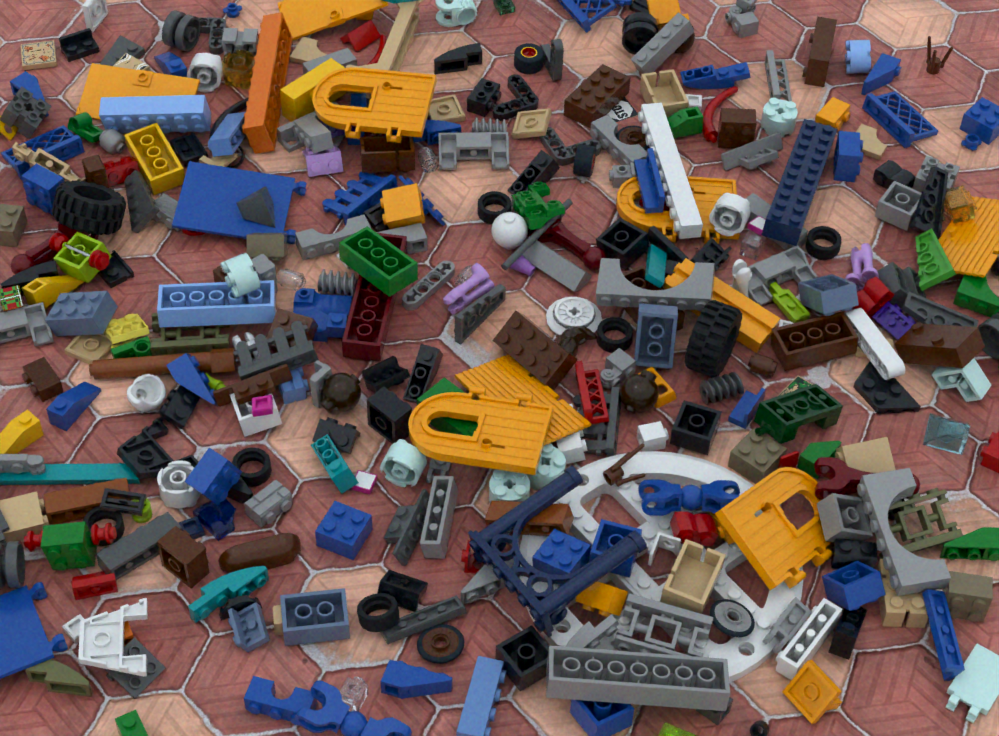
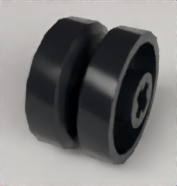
[622,12,658,55]

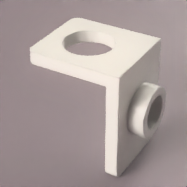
[647,532,681,566]

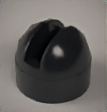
[750,720,769,736]

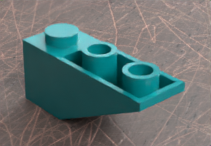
[311,434,359,494]

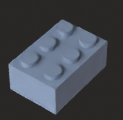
[798,274,859,316]
[45,291,118,336]
[634,303,678,369]
[280,588,350,646]

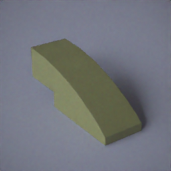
[25,659,93,697]

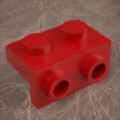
[103,156,140,187]

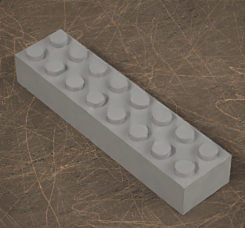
[546,645,730,711]

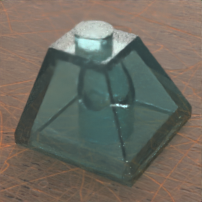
[923,413,970,455]

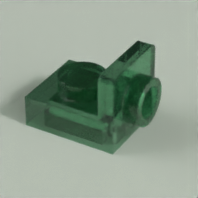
[493,0,515,15]

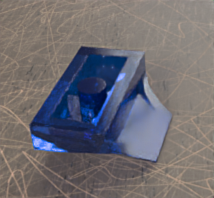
[193,499,236,541]

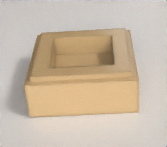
[273,605,283,636]

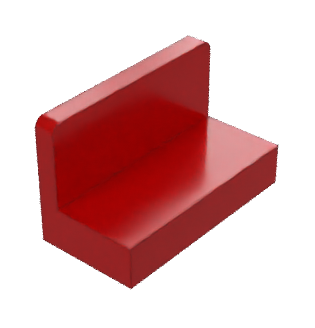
[340,20,381,52]
[71,571,118,600]

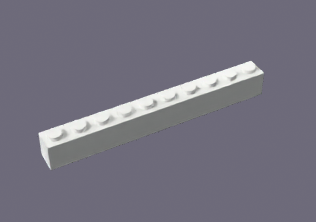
[638,103,703,239]

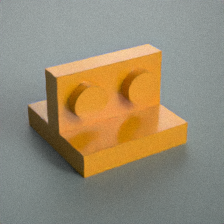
[782,660,842,724]

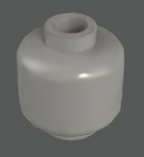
[99,128,126,155]

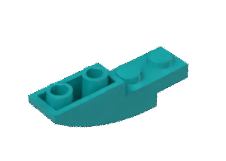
[188,566,269,623]

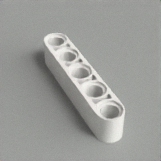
[844,308,906,380]

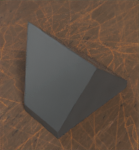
[236,186,275,228]

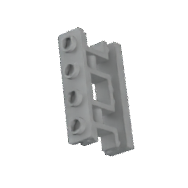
[613,593,713,657]

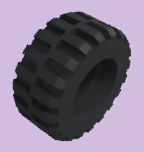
[52,181,126,235]
[684,300,742,378]

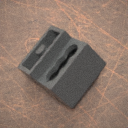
[878,262,927,308]

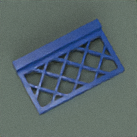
[557,0,616,33]
[862,91,938,148]
[1,125,85,180]

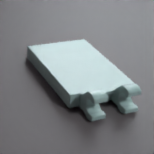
[945,644,999,723]

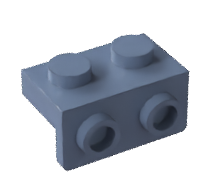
[228,602,270,652]

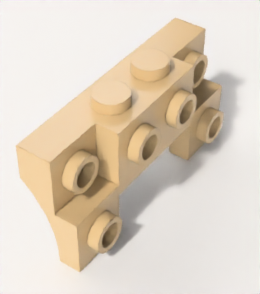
[12,142,86,182]

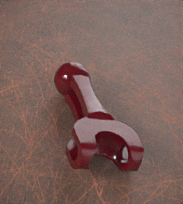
[527,218,606,270]
[11,222,99,274]
[814,457,920,500]

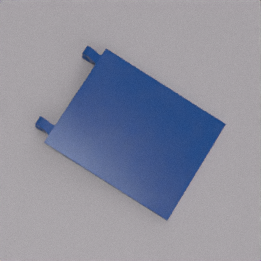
[172,161,307,244]
[0,582,68,679]

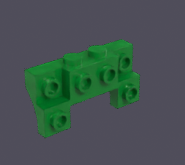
[511,182,565,230]

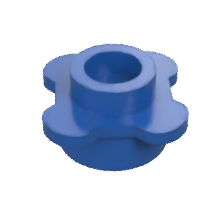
[223,3,242,18]
[961,134,982,150]

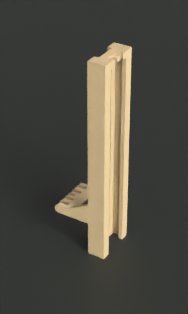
[346,0,419,107]

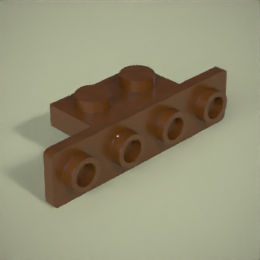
[213,364,293,407]

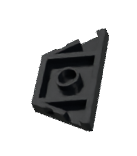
[854,361,921,413]

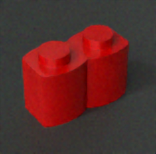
[853,277,895,319]
[670,511,719,546]

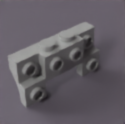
[439,132,509,170]
[748,245,818,306]
[0,302,54,346]

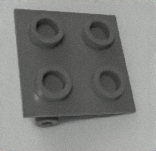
[105,637,166,699]

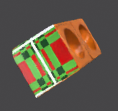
[0,285,23,312]

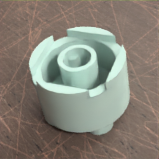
[761,98,798,138]
[220,253,261,298]
[380,439,427,487]
[526,443,566,491]
[489,469,530,503]

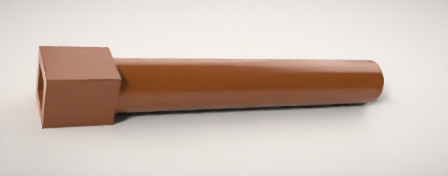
[89,348,236,379]

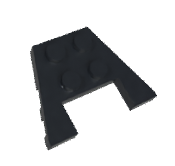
[117,418,198,479]

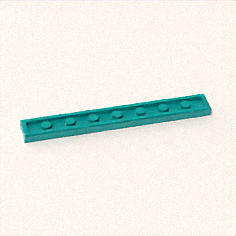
[0,463,140,485]

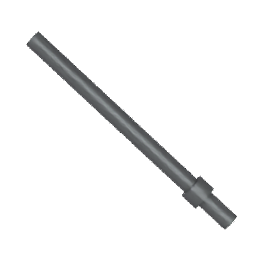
[501,199,573,270]

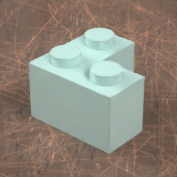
[932,358,991,402]

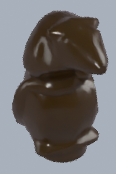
[557,325,597,357]

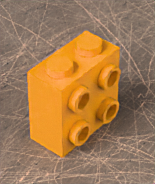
[380,183,425,229]

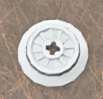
[546,297,602,336]

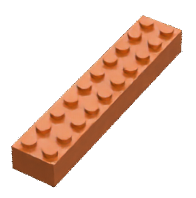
[242,12,293,154]

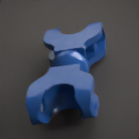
[638,479,740,516]
[295,680,412,736]

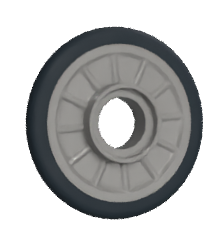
[709,599,755,637]

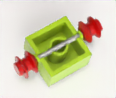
[49,232,112,283]

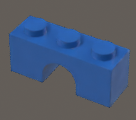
[244,676,318,726]

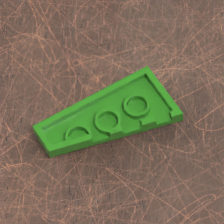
[915,228,956,291]

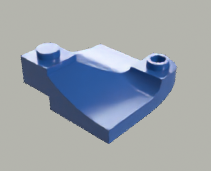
[293,288,353,342]

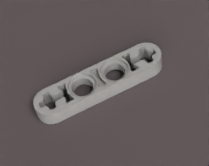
[402,261,455,311]

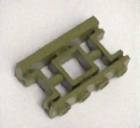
[150,313,230,356]
[867,488,963,559]

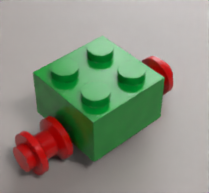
[24,521,117,571]

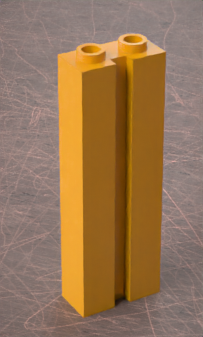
[663,258,781,353]

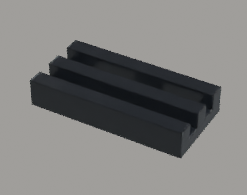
[100,488,147,516]

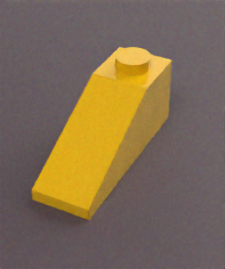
[0,409,44,454]

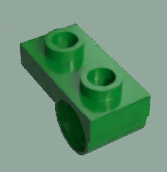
[68,112,104,143]
[111,336,152,359]

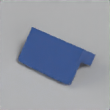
[728,388,766,429]

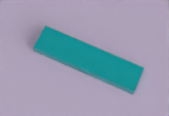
[645,244,667,288]

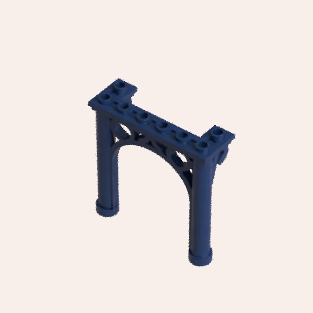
[468,465,647,638]

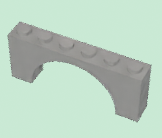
[596,258,715,311]
[857,468,951,596]

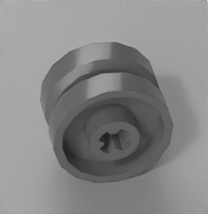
[162,10,201,52]
[0,540,25,589]

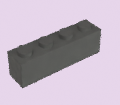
[96,512,182,580]

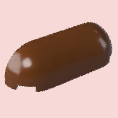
[218,533,301,573]

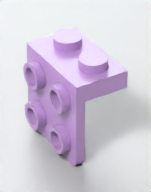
[302,145,344,177]

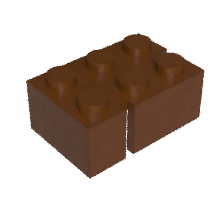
[360,136,415,174]

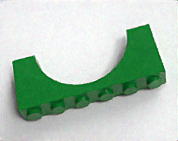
[953,274,999,317]

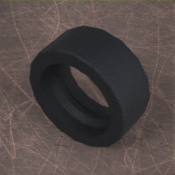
[478,191,512,224]
[806,226,841,260]
[596,317,633,353]
[232,447,272,487]
[83,506,125,546]
[357,593,399,632]

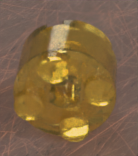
[222,50,255,89]

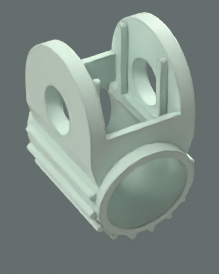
[435,0,478,27]

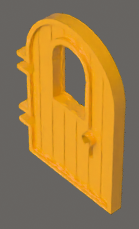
[312,67,437,143]
[616,176,740,245]
[408,385,553,475]
[715,467,833,590]

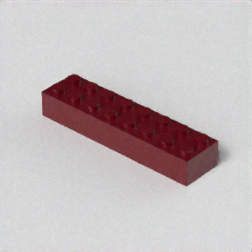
[342,233,407,361]

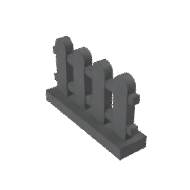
[233,321,319,381]
[573,387,621,457]

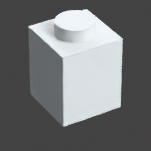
[636,421,669,452]

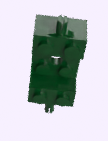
[754,384,843,444]

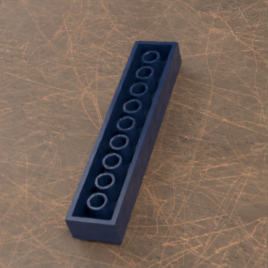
[761,119,837,246]

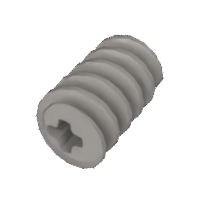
[472,117,507,132]
[318,269,358,297]

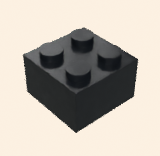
[596,218,649,270]
[367,387,412,444]
[670,400,722,455]
[495,625,549,691]

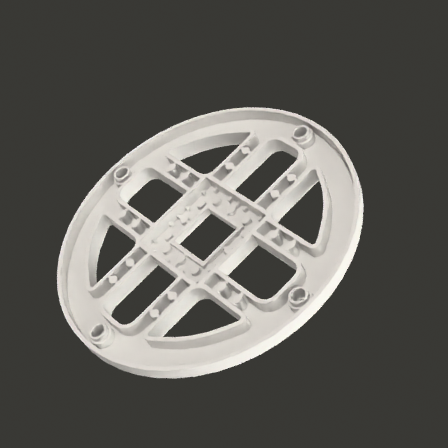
[519,451,803,683]

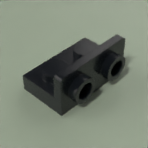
[59,28,100,62]
[378,570,428,612]

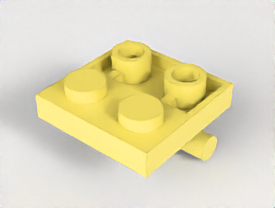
[104,314,150,349]

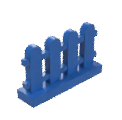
[322,171,398,226]

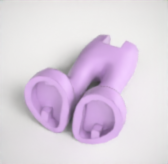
[845,243,879,291]
[443,263,495,314]

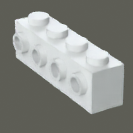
[775,598,843,680]

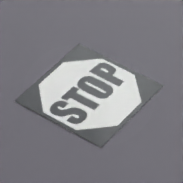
[607,97,638,122]

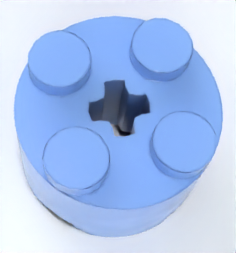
[845,39,871,74]

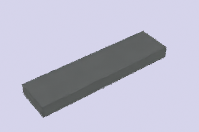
[380,595,466,644]

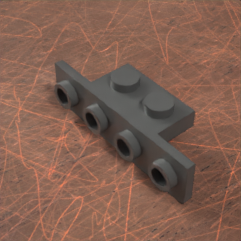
[384,489,430,566]

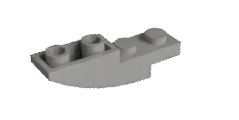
[565,614,619,649]

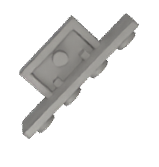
[721,132,783,170]

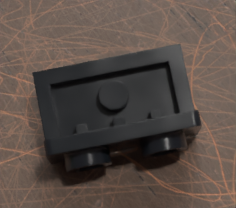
[690,238,732,271]
[361,356,410,393]
[158,385,200,429]
[312,417,361,454]

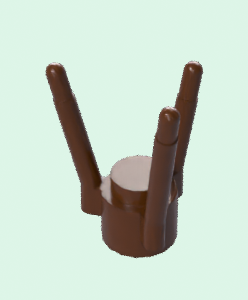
[926,36,953,75]
[603,443,645,487]

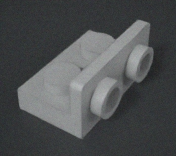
[309,360,332,408]

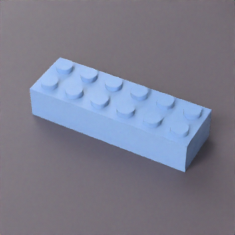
[99,95,211,133]
[157,280,276,328]

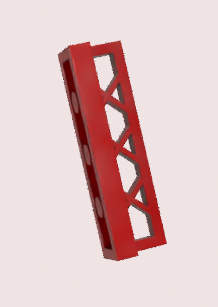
[575,360,609,424]

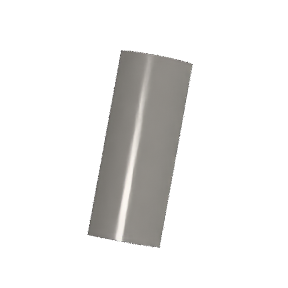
[522,236,592,292]

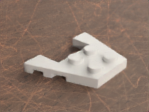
[78,598,148,677]

